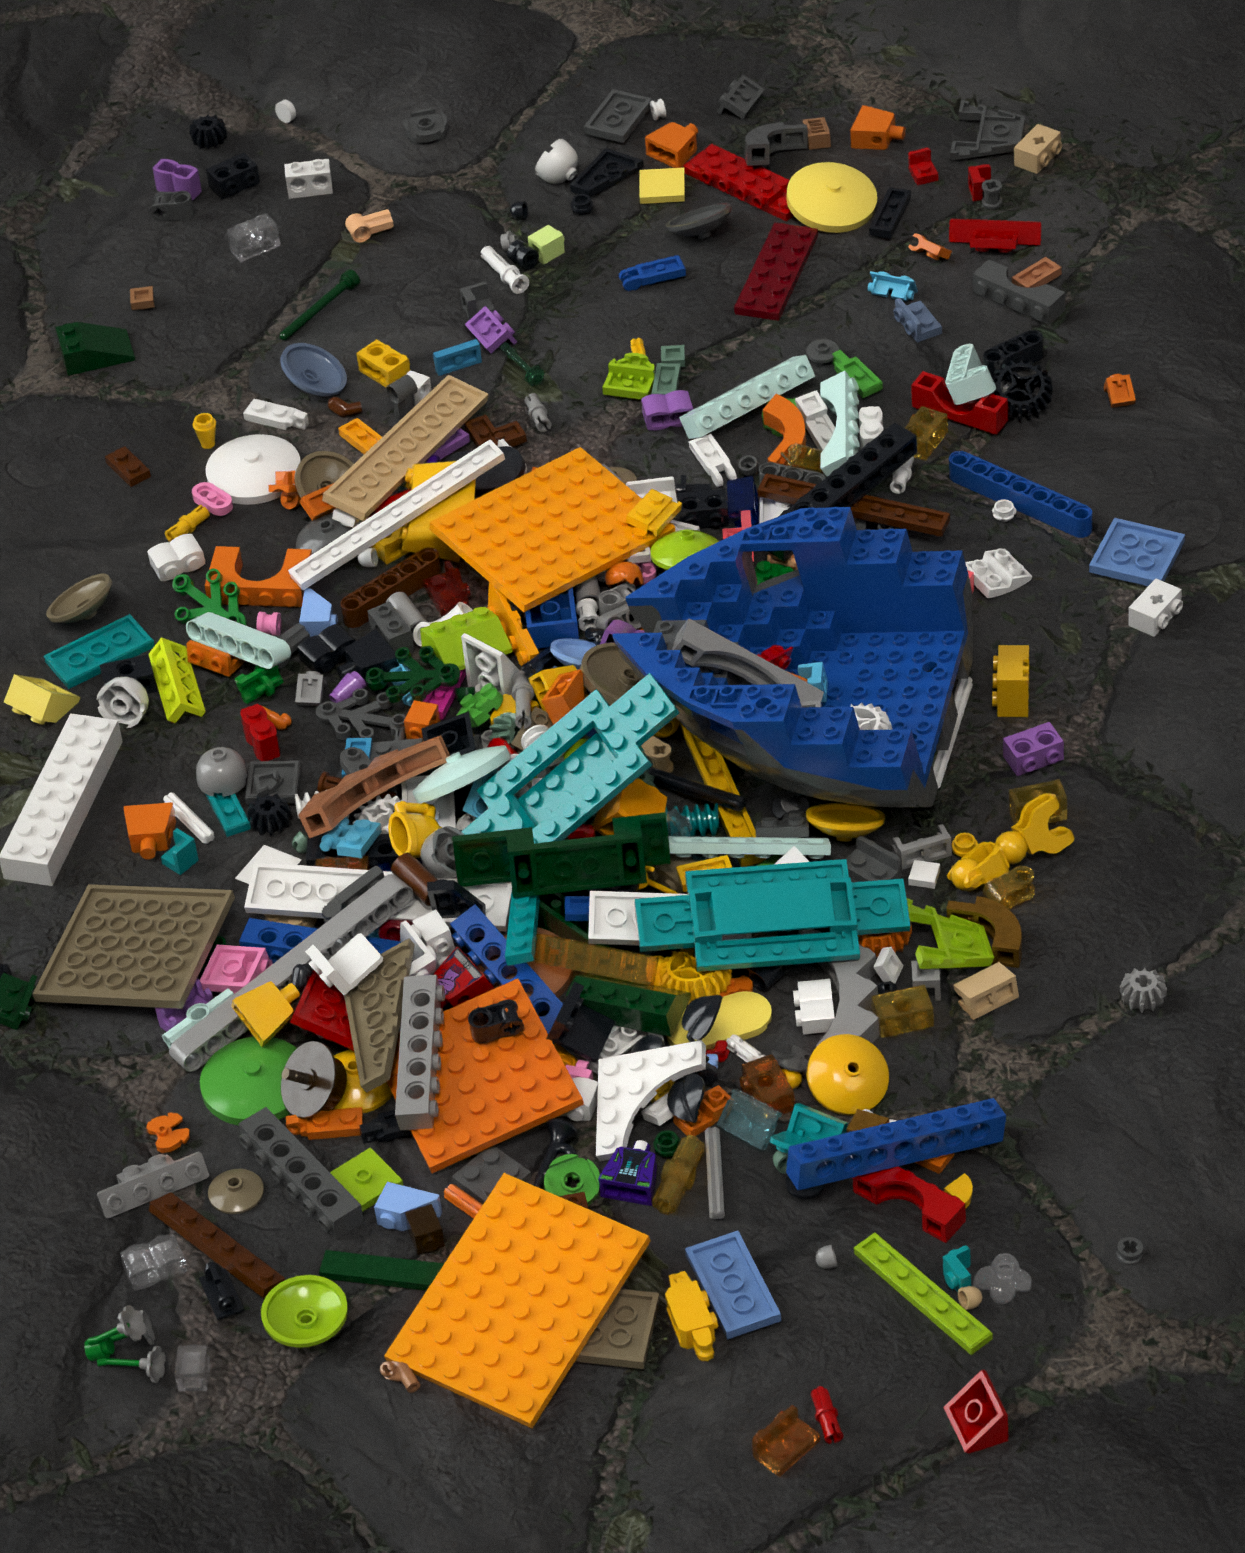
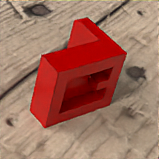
[908,148,939,186]
[968,164,991,201]

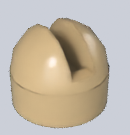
[958,1286,982,1310]

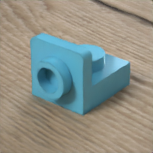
[797,662,828,702]

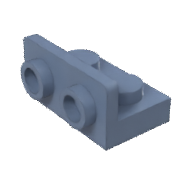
[893,298,942,342]

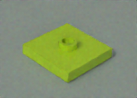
[330,1147,404,1212]

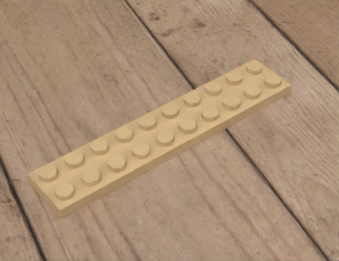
[322,375,489,521]

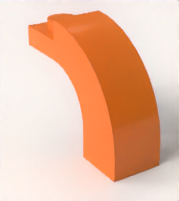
[763,394,806,466]

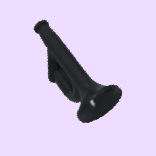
[534,1119,578,1189]

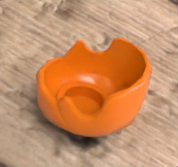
[605,562,644,588]

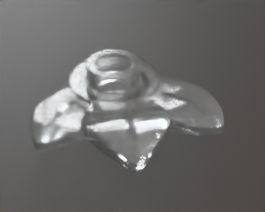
[973,1253,1031,1305]

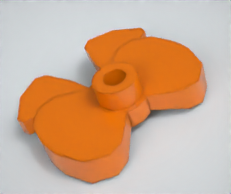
[146,1113,190,1153]

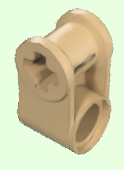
[641,736,674,773]

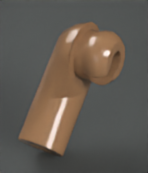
[380,1361,420,1393]

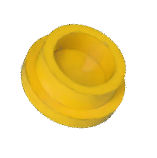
[952,833,978,857]

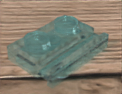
[717,1089,782,1150]

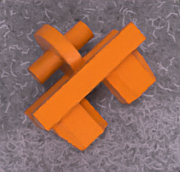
[268,470,301,509]

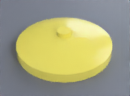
[786,162,877,233]

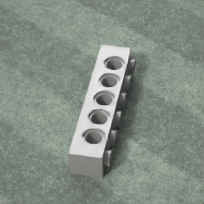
[395,974,445,1130]

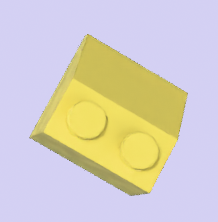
[4,674,81,725]

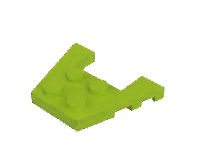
[906,898,994,969]

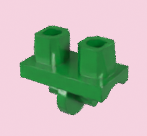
[235,665,284,704]

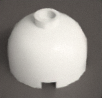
[535,139,578,184]
[97,677,149,728]

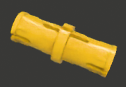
[165,505,210,542]

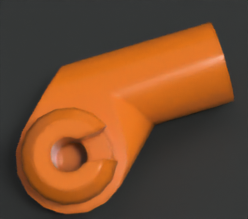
[262,706,292,730]

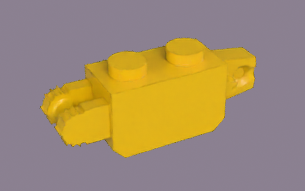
[665,1271,718,1361]

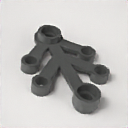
[316,688,406,742]

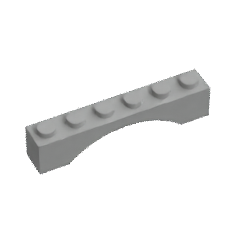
[672,618,824,702]

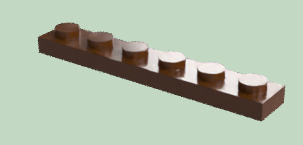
[149,1192,285,1298]

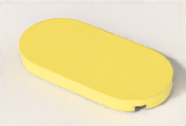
[666,991,772,1050]

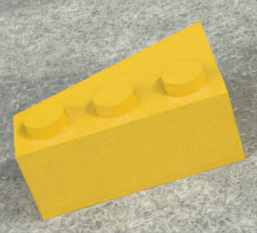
[992,645,1029,717]

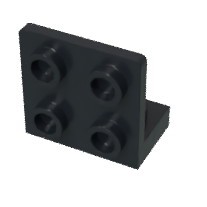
[546,981,615,1062]

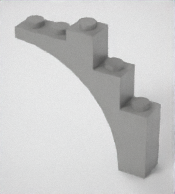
[799,929,880,1047]

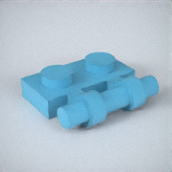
[320,817,382,858]

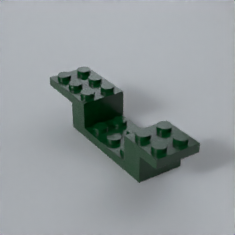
[452,812,671,898]

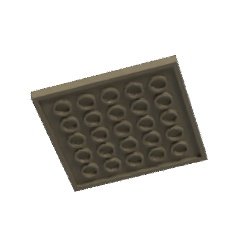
[33,884,235,1009]

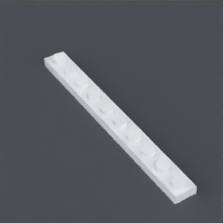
[288,439,505,590]

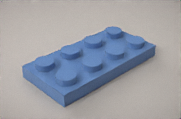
[685,1231,781,1340]

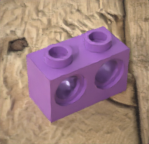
[1003,722,1064,776]

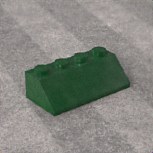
[566,973,692,1037]

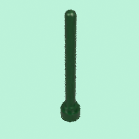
[279,269,360,340]

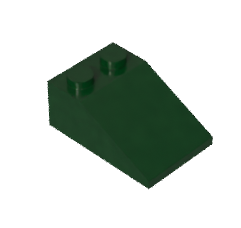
[55,322,136,376]

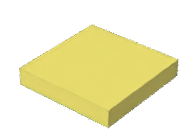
[640,168,685,204]

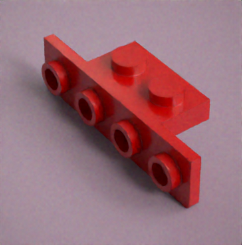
[949,219,1042,252]

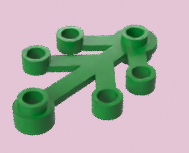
[172,569,247,626]

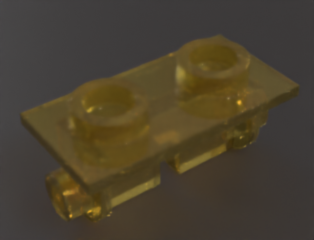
[780,443,824,474]

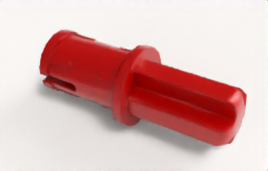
[811,1386,843,1444]

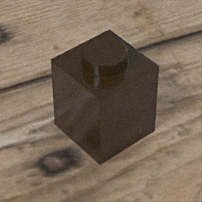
[405,1204,445,1255]

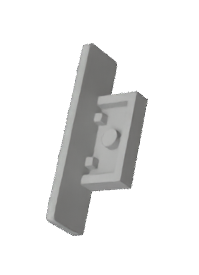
[97,1151,209,1218]

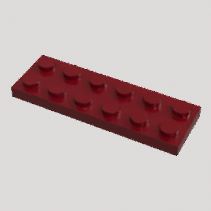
[734,222,818,321]

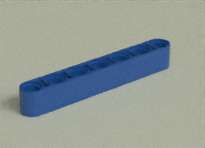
[949,451,1092,538]

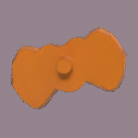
[720,975,753,997]

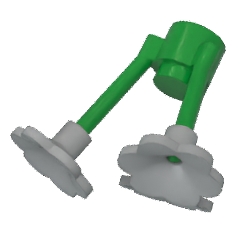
[84,1305,166,1383]

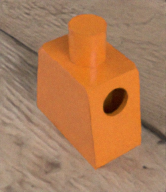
[850,105,906,150]
[645,122,698,168]
[124,802,176,859]

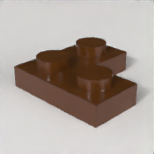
[464,415,527,447]

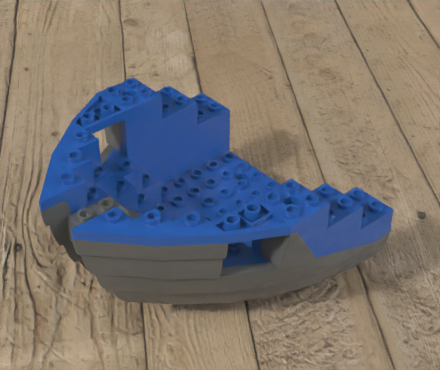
[612,507,973,807]

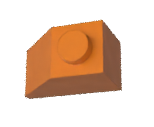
[541,669,584,725]

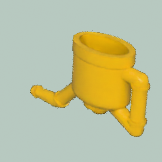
[388,801,442,858]

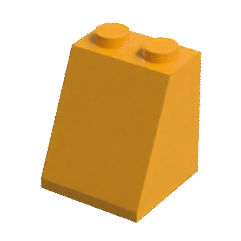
[592,778,667,836]

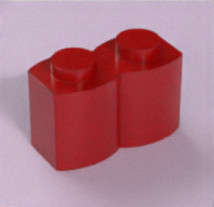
[240,704,281,761]

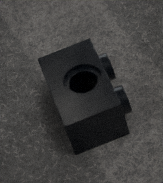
[100,654,157,694]

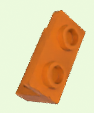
[186,640,246,677]

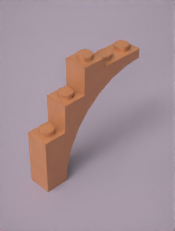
[299,735,450,838]

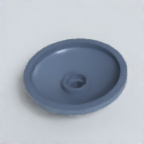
[280,343,347,397]

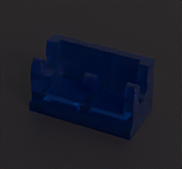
[727,476,759,527]

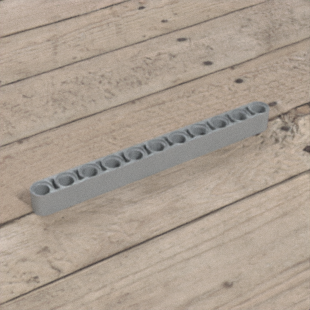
[169,874,413,1072]

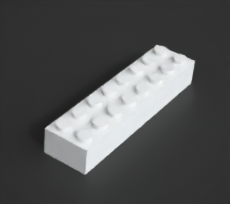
[0,713,123,886]

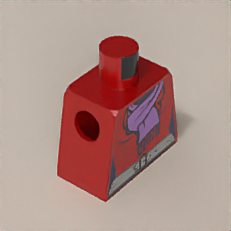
[433,947,495,1009]

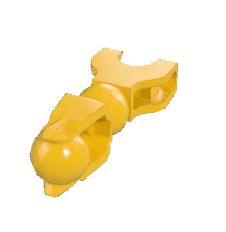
[947,793,1075,892]

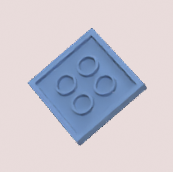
[1089,518,1185,586]

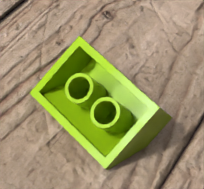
[420,607,513,670]

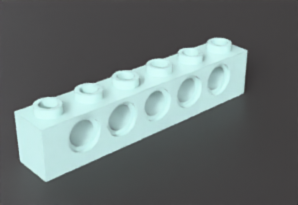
[679,355,815,439]

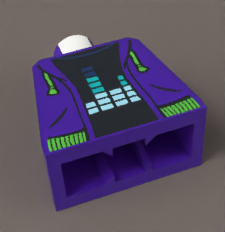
[598,1140,657,1206]

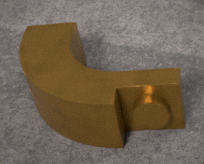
[946,896,1022,968]

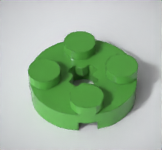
[456,683,503,726]
[544,1154,600,1206]

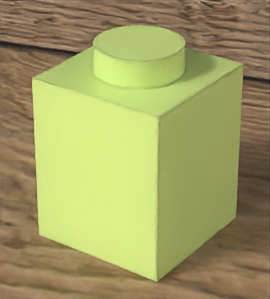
[528,225,565,264]

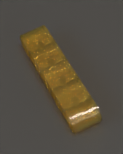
[533,933,659,985]

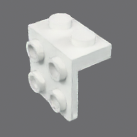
[400,920,437,976]
[305,933,383,995]

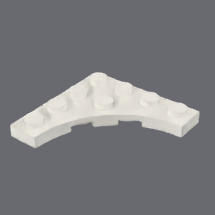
[596,1040,706,1161]

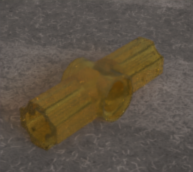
[652,1135,705,1215]

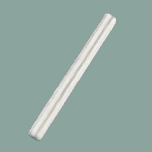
[932,677,973,789]

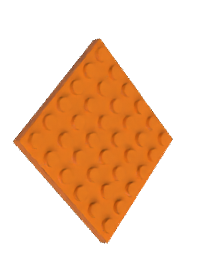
[386,978,584,1174]

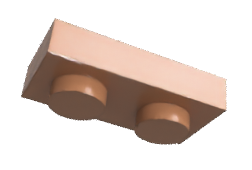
[1012,257,1062,288]

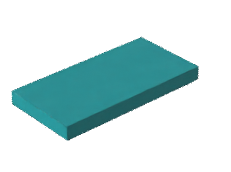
[44,614,155,689]

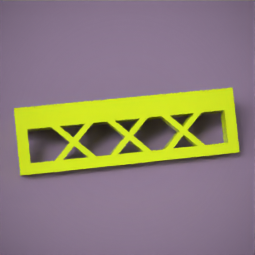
[149,637,206,723]

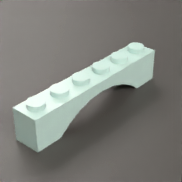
[820,371,860,477]

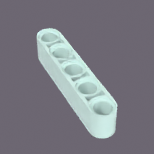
[186,612,291,669]

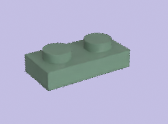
[652,363,681,395]

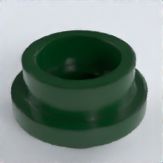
[653,1130,681,1157]

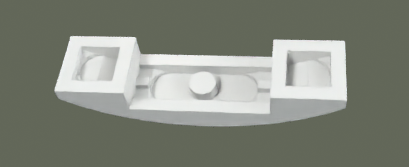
[795,390,835,452]

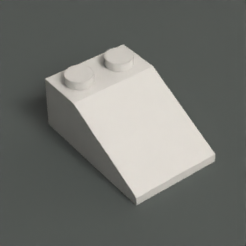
[461,633,520,695]

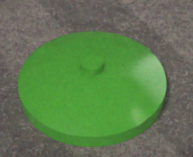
[200,1037,297,1126]

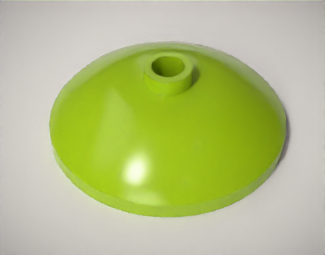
[650,529,719,570]
[261,1275,348,1347]

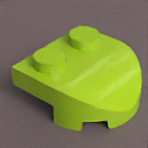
[602,353,655,400]

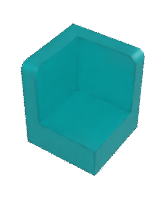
[161,828,199,875]

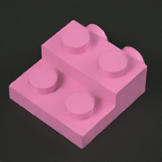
[200,945,272,994]

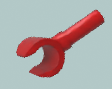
[706,1040,730,1062]

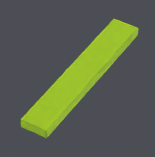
[854,1233,993,1355]

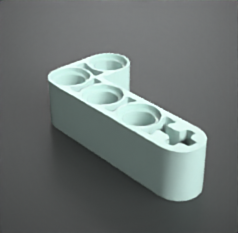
[945,344,996,405]

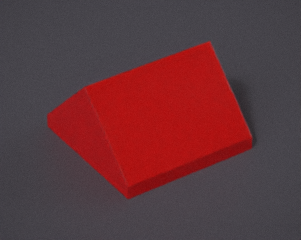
[943,1370,1008,1454]

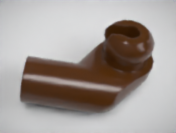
[328,397,362,417]

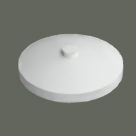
[206,434,301,505]

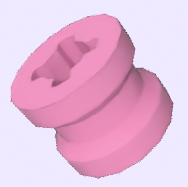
[256,612,282,636]

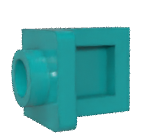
[943,1245,971,1293]

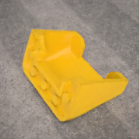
[399,461,476,562]

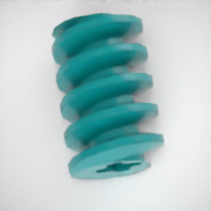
[665,803,719,837]

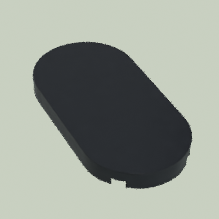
[442,446,526,495]

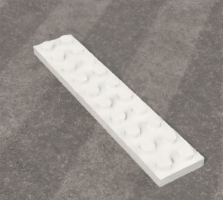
[244,862,512,932]

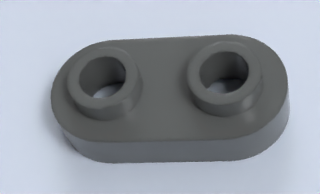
[340,747,371,775]

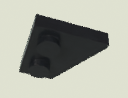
[427,879,486,919]

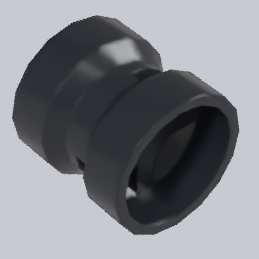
[507,239,539,270]

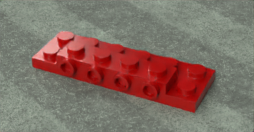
[683,144,794,222]

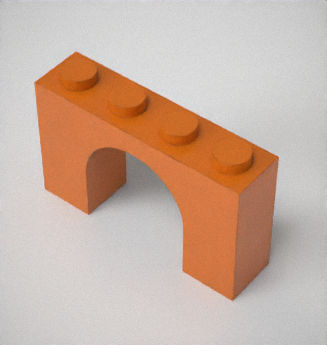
[205,546,312,607]

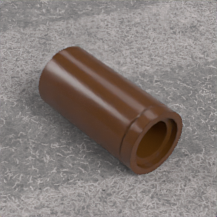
[391,853,438,906]

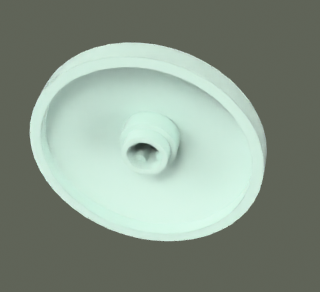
[412,746,511,803]

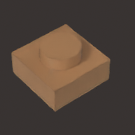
[130,286,155,310]

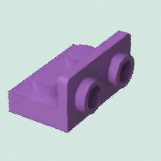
[465,306,517,353]

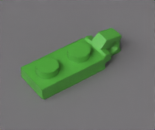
[832,350,883,398]

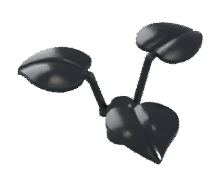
[630,995,723,1123]

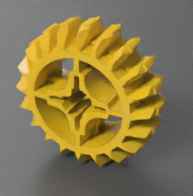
[659,948,732,1005]

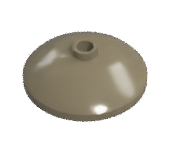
[294,451,354,498]
[46,574,112,624]

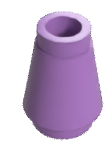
[329,671,367,703]

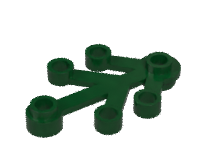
[366,646,460,703]

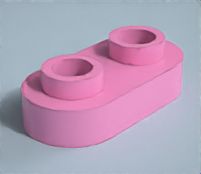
[192,482,233,516]

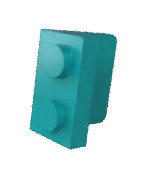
[769,1103,848,1153]

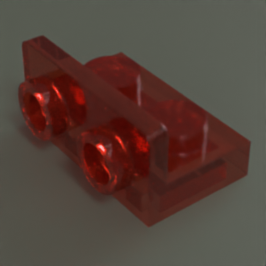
[423,561,471,617]

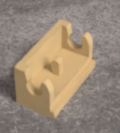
[954,962,1019,1020]

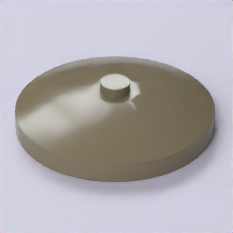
[580,643,640,706]

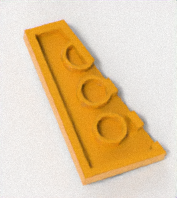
[486,582,539,673]

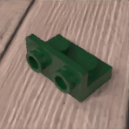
[0,973,37,1030]

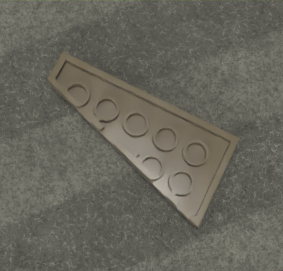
[344,938,415,1093]

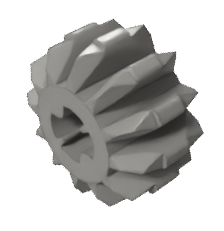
[1120,967,1167,1013]

